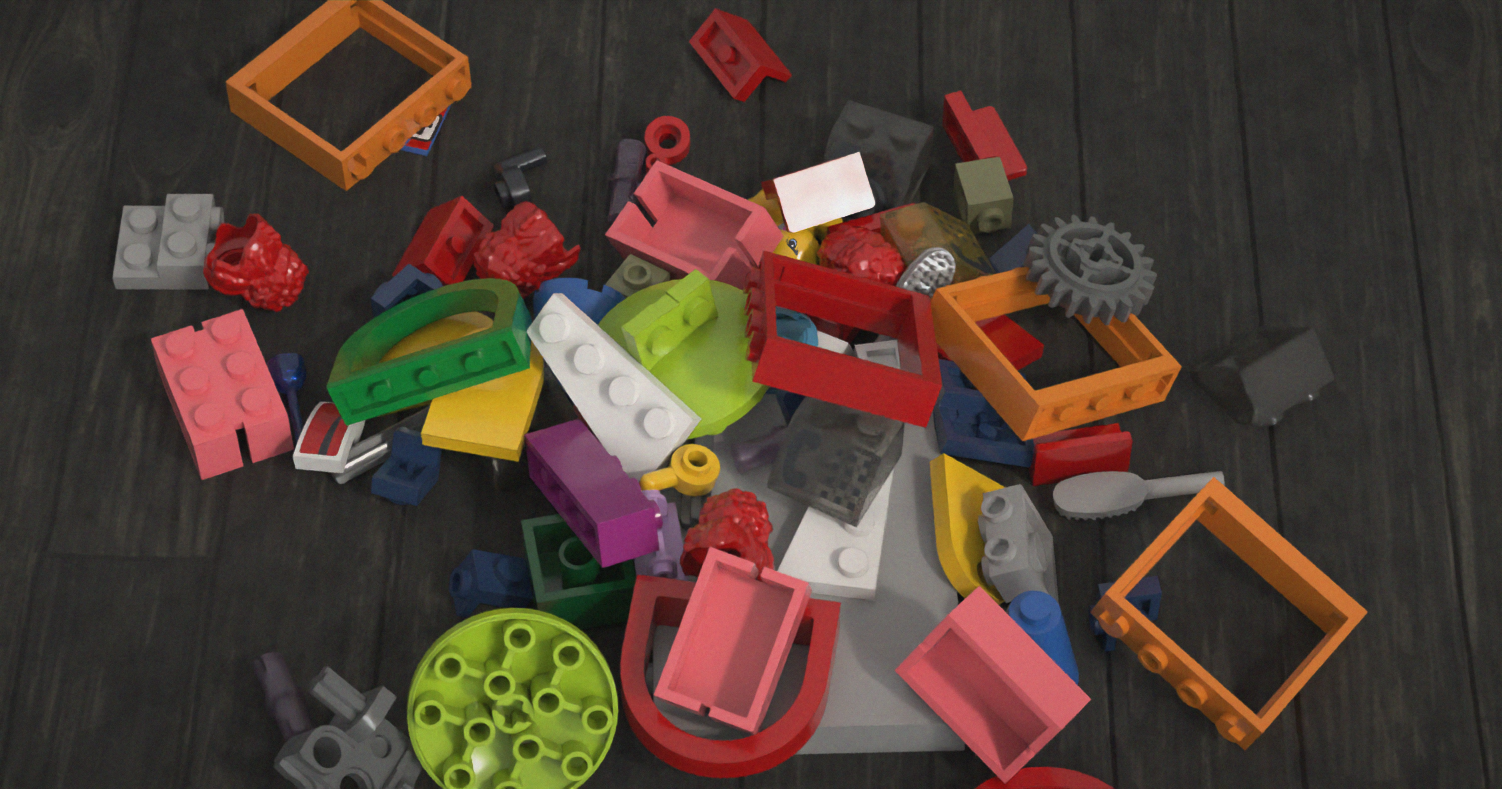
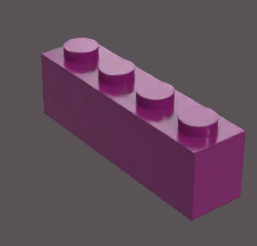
[524,419,663,568]

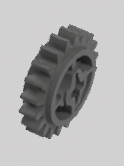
[1023,215,1157,325]

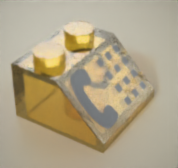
[880,202,996,285]

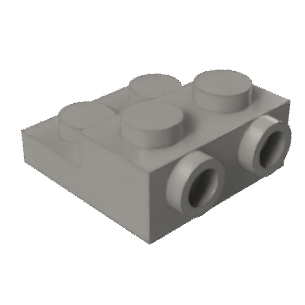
[113,194,224,290]
[978,484,1059,604]

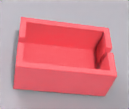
[605,160,784,290]
[151,309,294,480]
[654,547,812,735]
[894,586,1091,783]

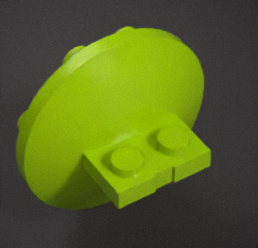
[598,269,769,440]
[407,608,618,789]

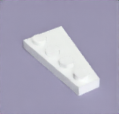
[526,293,701,483]
[777,422,899,601]

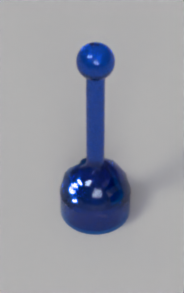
[267,353,307,451]

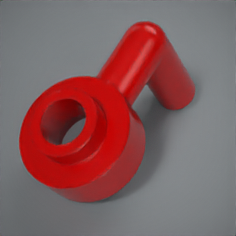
[645,116,690,174]

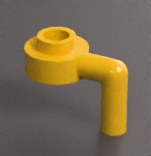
[639,444,720,496]

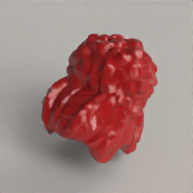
[474,201,581,299]
[203,214,309,312]
[817,224,905,286]
[679,488,775,583]

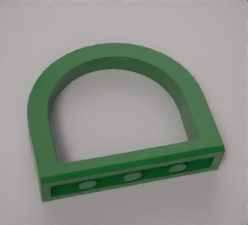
[327,278,532,426]

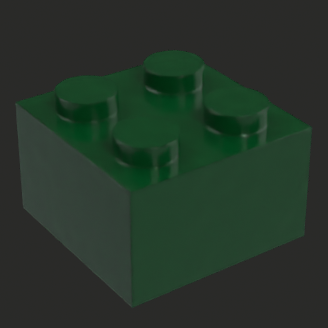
[521,514,636,629]

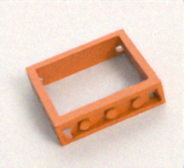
[225,0,471,191]
[930,267,1182,441]
[1090,477,1368,750]

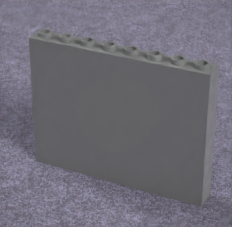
[645,394,965,758]

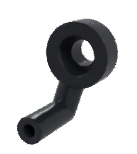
[492,146,547,210]

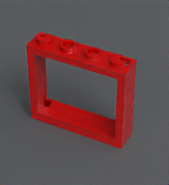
[743,250,942,428]

